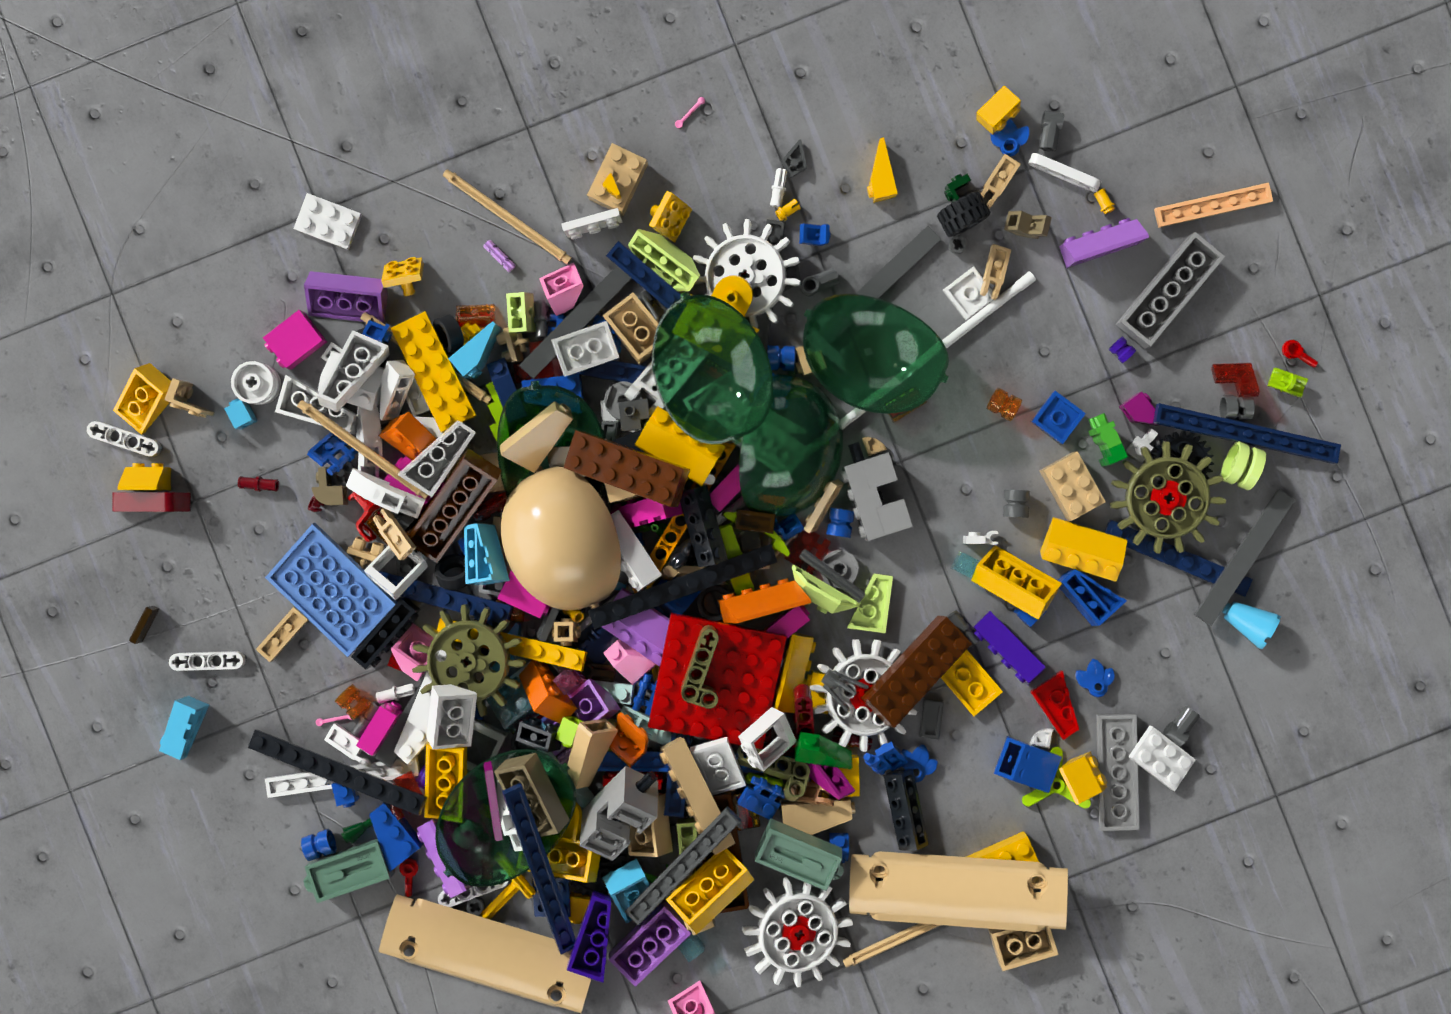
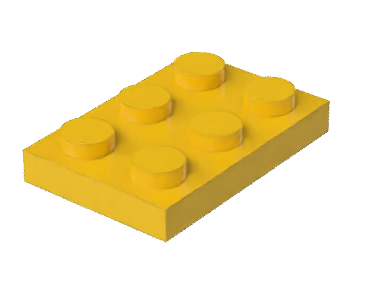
[941,650,1003,716]

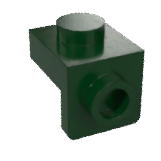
[944,173,971,203]

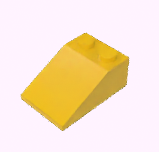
[113,363,171,435]

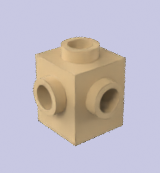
[552,618,581,646]

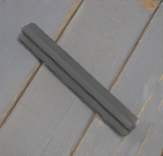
[799,549,865,601]

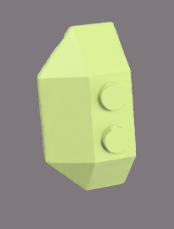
[628,229,700,291]
[791,564,860,614]

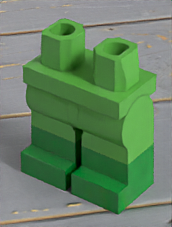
[1088,413,1128,467]

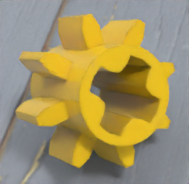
[461,323,481,345]

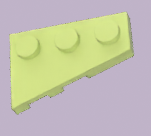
[847,573,893,633]

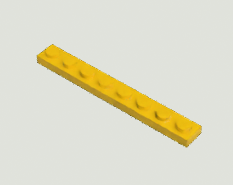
[437,618,587,671]

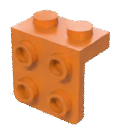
[609,712,649,768]

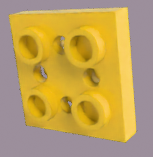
[649,191,692,243]
[381,257,424,296]

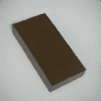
[734,509,776,534]
[129,606,159,644]

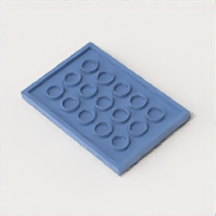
[265,523,398,657]

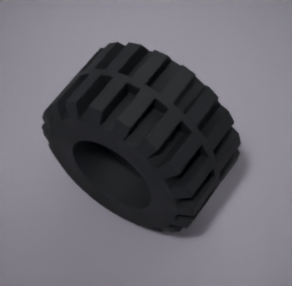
[937,192,991,237]

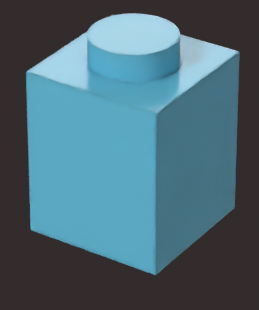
[224,398,258,430]

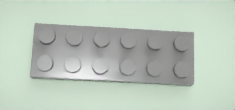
[1096,714,1139,831]

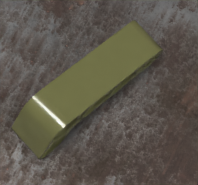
[681,625,718,708]
[735,746,810,802]

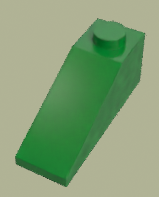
[795,732,852,769]

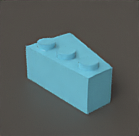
[464,523,510,585]
[159,696,209,760]

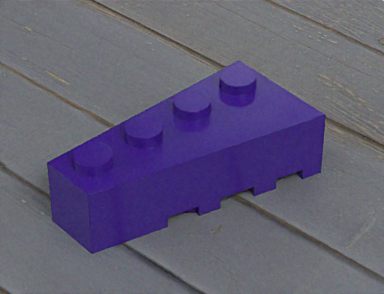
[973,611,1046,685]
[567,890,612,983]

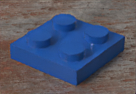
[1031,391,1086,445]

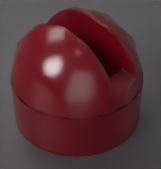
[308,496,324,513]

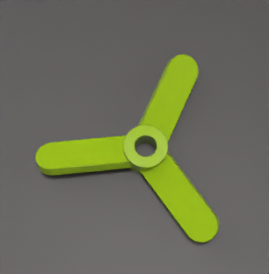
[1022,746,1091,808]

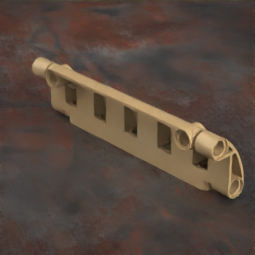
[849,851,1068,932]
[379,894,591,1013]

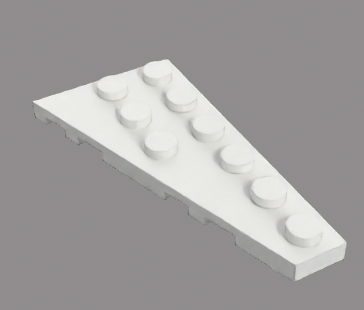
[394,650,484,764]

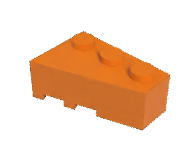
[378,412,436,461]
[518,660,578,724]

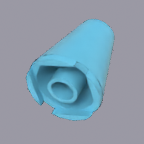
[1222,601,1281,649]

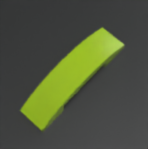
[721,512,790,557]

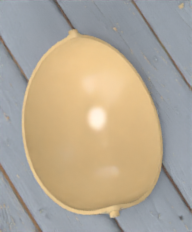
[501,466,621,610]

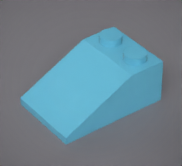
[448,321,501,380]
[602,859,650,924]

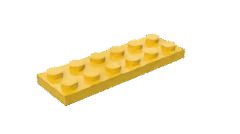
[391,311,477,433]

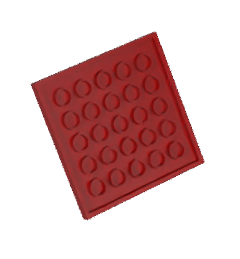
[648,613,787,749]

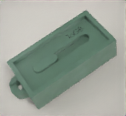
[755,819,844,891]
[303,839,395,903]

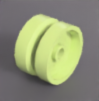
[1220,441,1266,490]

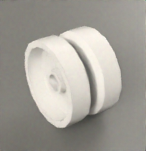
[231,361,281,405]

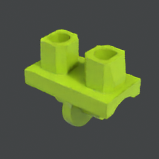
[1267,367,1308,397]

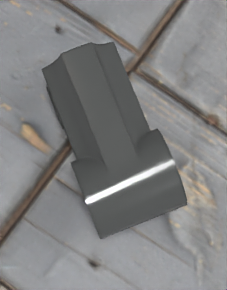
[1039,110,1064,151]
[800,268,840,296]
[1163,706,1200,747]

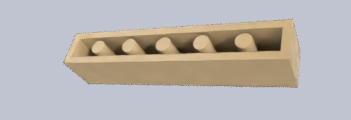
[659,737,735,855]

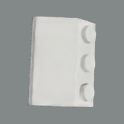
[317,351,384,411]
[427,684,477,750]

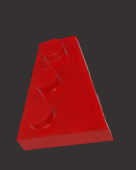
[1030,670,1079,740]

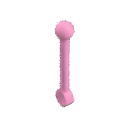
[675,97,705,129]
[316,713,355,726]

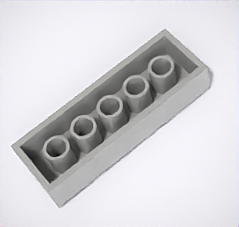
[1115,232,1225,349]

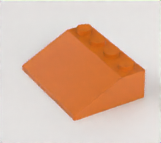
[718,578,812,623]

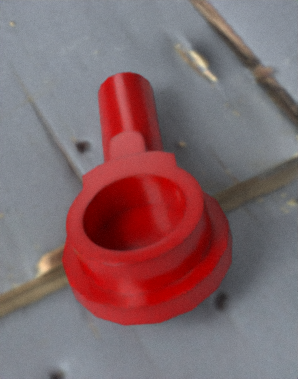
[1282,340,1318,368]
[399,858,419,897]

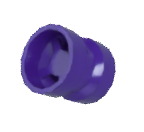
[1109,336,1136,363]

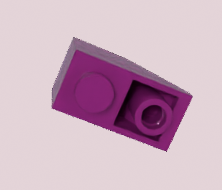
[1119,392,1159,426]

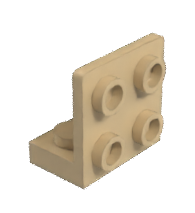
[164,378,214,418]

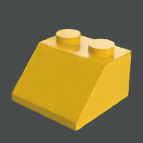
[118,463,171,490]
[1059,752,1108,805]

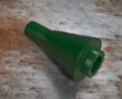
[341,818,373,844]

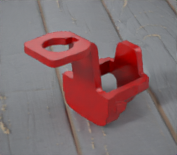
[348,492,381,542]

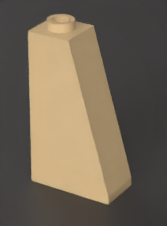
[500,401,573,473]
[564,719,618,789]
[781,797,855,835]

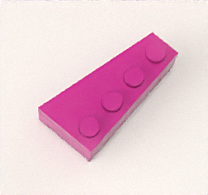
[610,497,683,528]

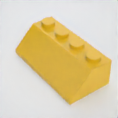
[634,406,725,486]
[1040,517,1127,582]
[971,545,1062,620]
[773,632,816,713]
[424,743,465,823]
[666,848,754,935]

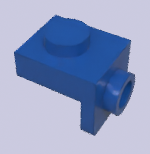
[799,223,831,246]
[362,320,393,344]
[774,513,804,541]
[331,782,360,808]
[829,833,849,863]

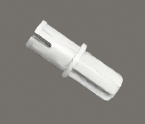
[770,168,787,208]
[376,683,415,704]

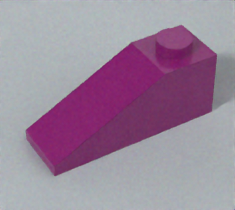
[806,763,855,800]

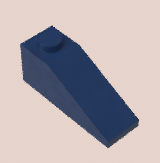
[486,358,527,423]

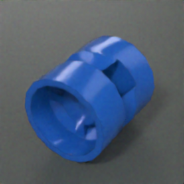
[767,345,795,371]
[826,508,854,538]
[301,829,337,861]

